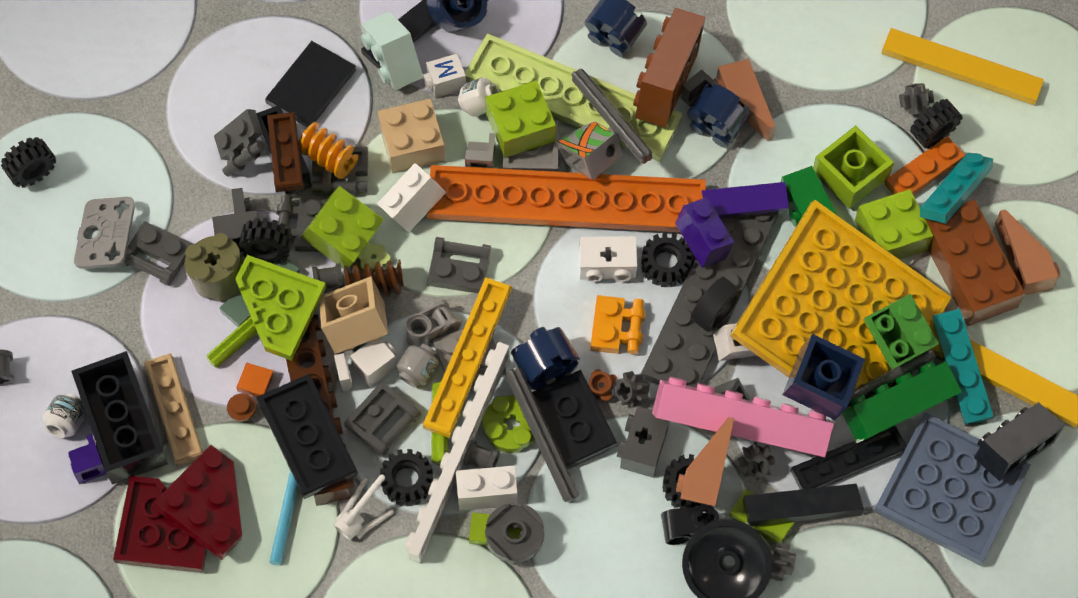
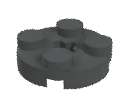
[485,504,544,565]

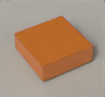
[236,362,274,397]

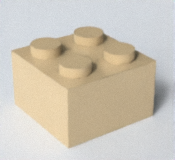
[377,99,445,173]
[319,276,388,354]

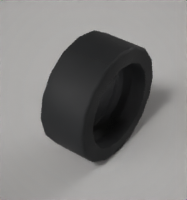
[691,277,742,332]

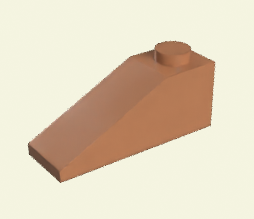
[714,59,775,141]
[995,209,1060,295]
[676,417,734,507]

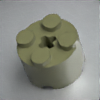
[185,233,244,301]

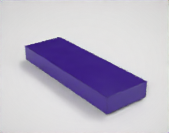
[702,182,789,218]

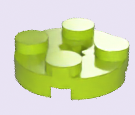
[483,395,536,453]

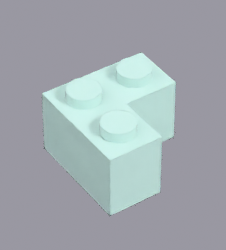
[361,11,424,91]

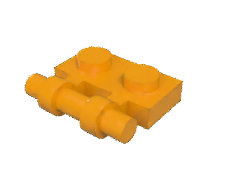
[590,295,646,355]

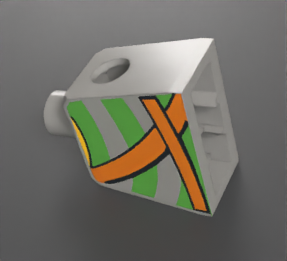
[556,122,622,180]

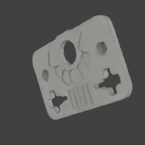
[74,197,135,269]

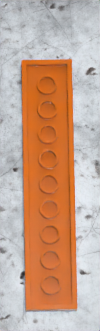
[427,165,706,232]

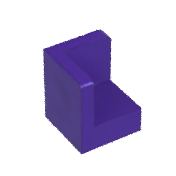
[68,434,107,484]

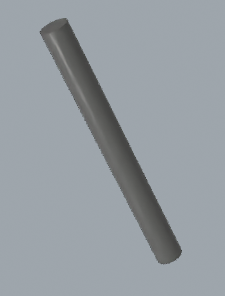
[847,349,936,407]

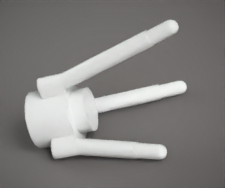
[333,475,394,541]

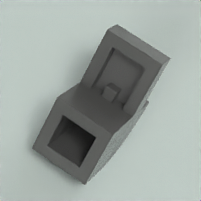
[212,188,258,248]

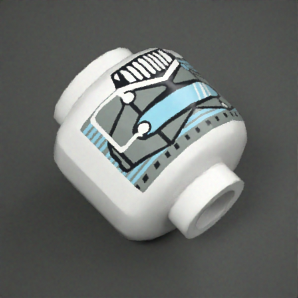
[458,77,499,117]
[43,394,86,438]

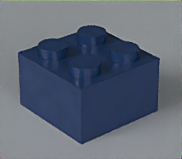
[782,334,865,420]

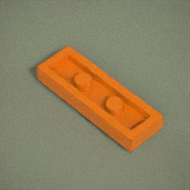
[884,136,965,196]

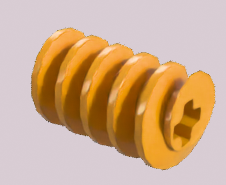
[298,122,358,179]

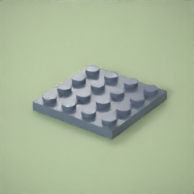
[874,412,1031,566]

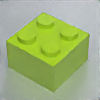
[485,80,556,158]
[813,125,894,209]
[301,186,384,269]
[855,189,933,260]

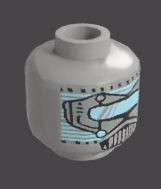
[397,344,439,388]

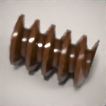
[344,259,404,297]

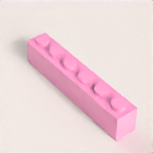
[652,377,834,457]

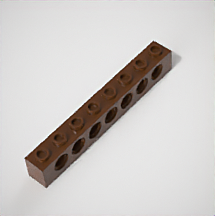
[286,314,355,506]

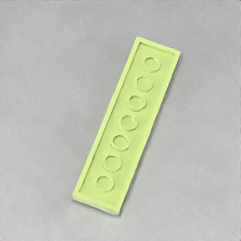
[465,33,683,162]

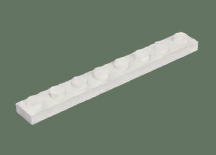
[405,342,510,563]

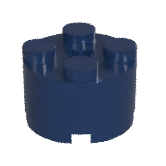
[427,0,489,32]
[585,0,647,57]
[687,84,751,147]
[511,327,580,390]

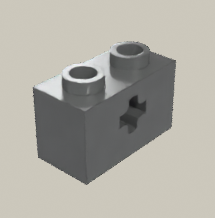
[617,406,670,478]

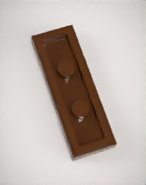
[267,112,304,193]

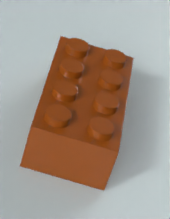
[633,7,706,128]
[925,199,1025,326]

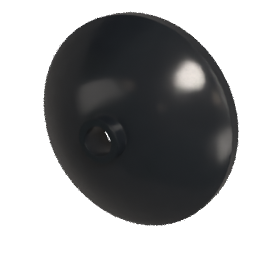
[682,519,772,598]

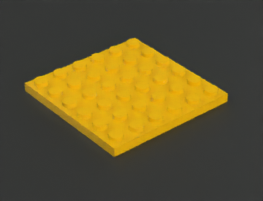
[730,200,952,415]

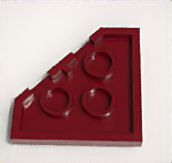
[153,445,242,560]
[113,476,207,573]

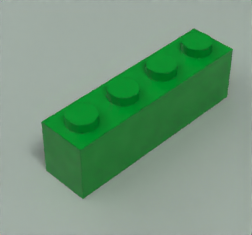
[781,166,838,227]
[842,361,962,443]

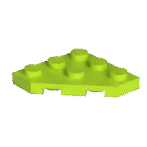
[235,255,327,361]

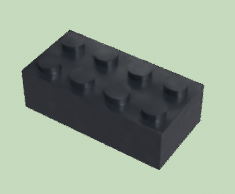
[71,351,168,485]

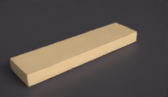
[144,353,203,466]

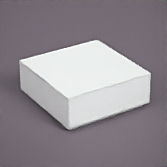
[334,353,353,392]

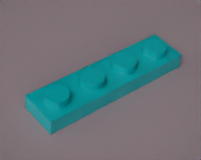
[920,152,993,224]
[931,308,994,426]

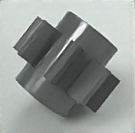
[899,83,934,115]
[614,371,650,408]
[737,442,776,480]
[769,542,796,581]

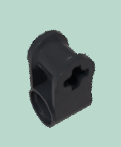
[661,505,719,545]

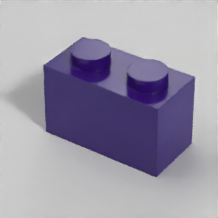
[675,197,734,268]

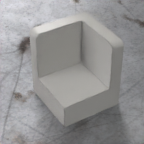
[465,133,495,168]

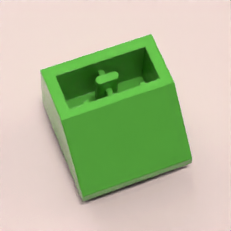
[863,294,939,370]

